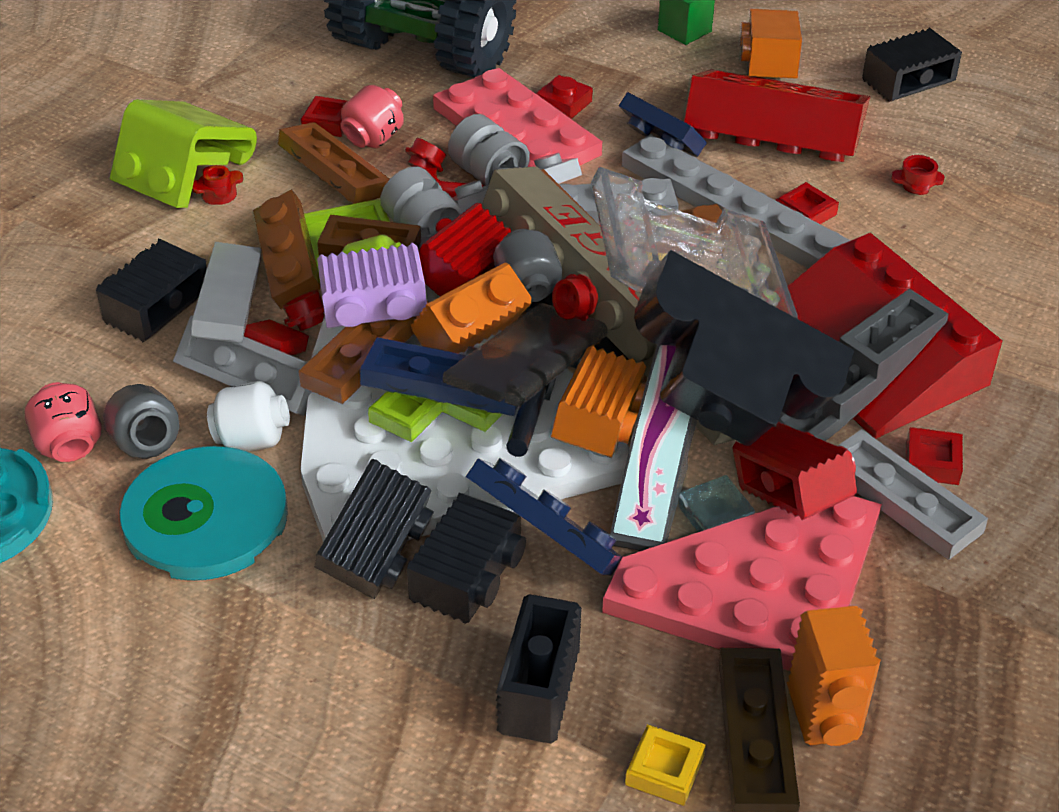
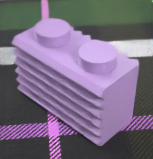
[317,243,427,328]

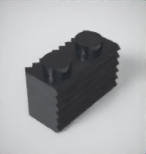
[862,27,962,102]
[96,238,207,343]
[314,459,434,599]
[407,492,526,624]
[496,594,582,744]

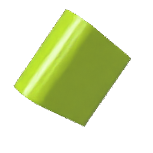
[109,99,257,208]

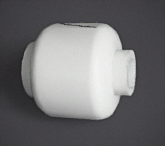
[207,381,290,452]

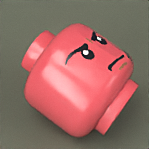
[341,85,404,148]
[25,382,102,462]

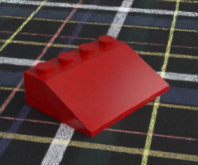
[684,69,871,162]
[768,232,1003,439]

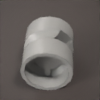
[448,114,530,186]
[380,167,463,249]

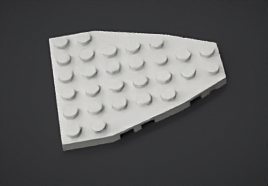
[301,284,630,542]

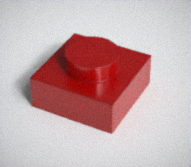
[536,75,593,119]

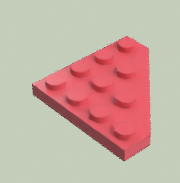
[602,496,882,671]

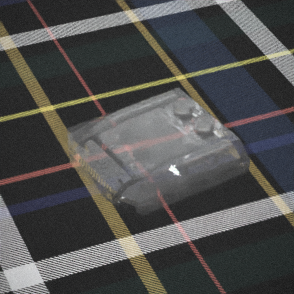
[591,167,798,318]

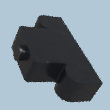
[634,250,854,446]

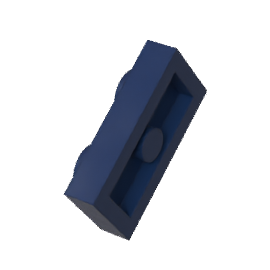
[619,92,707,157]

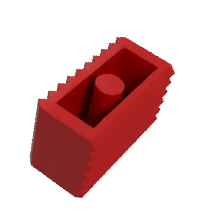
[418,203,511,297]
[732,422,857,520]

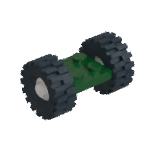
[324,0,516,78]

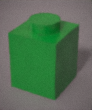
[658,0,715,45]

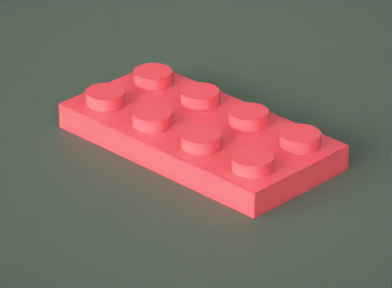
[433,68,603,167]

